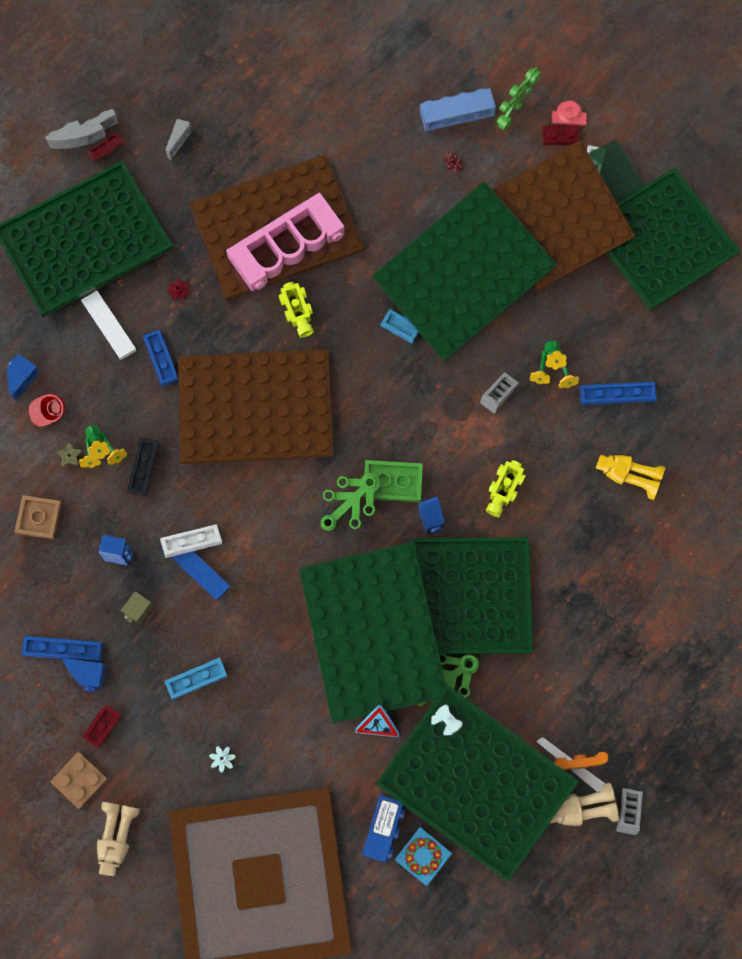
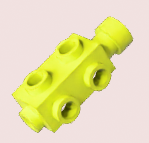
[278,282,314,338]
[486,460,526,517]

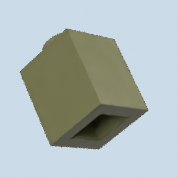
[121,591,153,625]

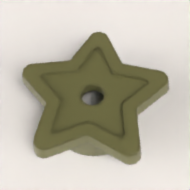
[57,443,82,466]

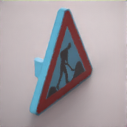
[356,705,399,737]

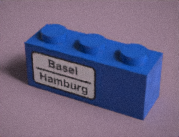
[362,795,406,863]

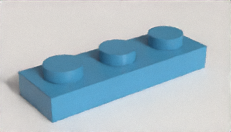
[165,658,228,700]

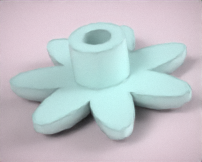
[209,746,236,772]

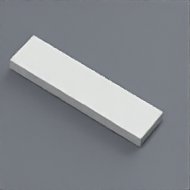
[81,291,137,360]

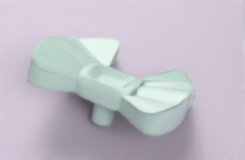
[432,705,462,735]

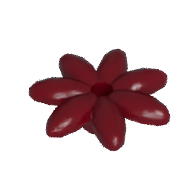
[443,152,463,173]
[166,279,191,301]

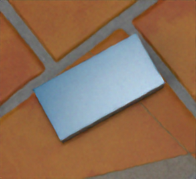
[380,309,419,344]

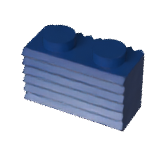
[99,535,133,565]

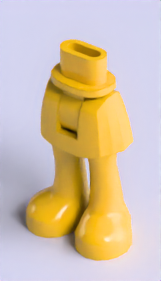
[596,455,666,500]

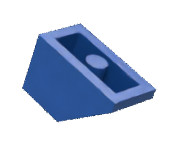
[7,354,40,401]
[418,497,445,534]
[63,658,106,692]

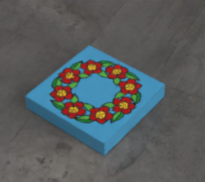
[395,828,452,886]

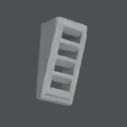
[166,119,192,159]
[480,372,519,413]
[617,788,643,835]

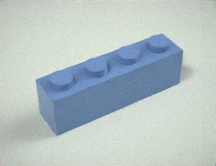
[420,88,496,131]

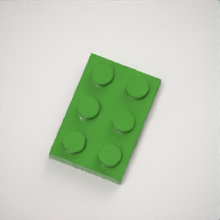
[363,460,423,502]

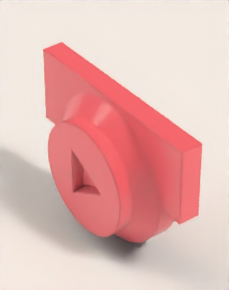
[552,101,586,126]

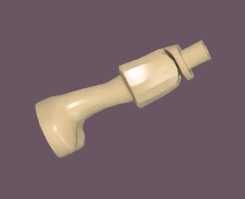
[549,783,619,826]
[97,802,140,876]

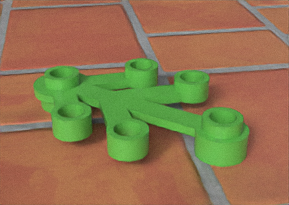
[497,67,542,131]
[321,473,380,531]
[417,654,479,706]

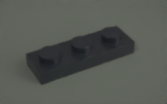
[127,437,159,497]

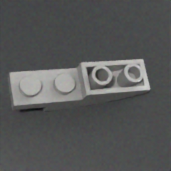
[45,109,118,149]

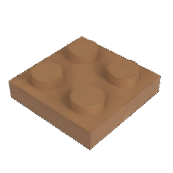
[14,495,62,540]
[50,752,108,809]

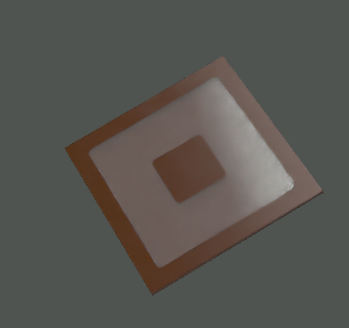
[169,787,352,959]

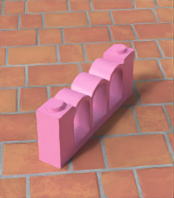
[226,192,345,292]

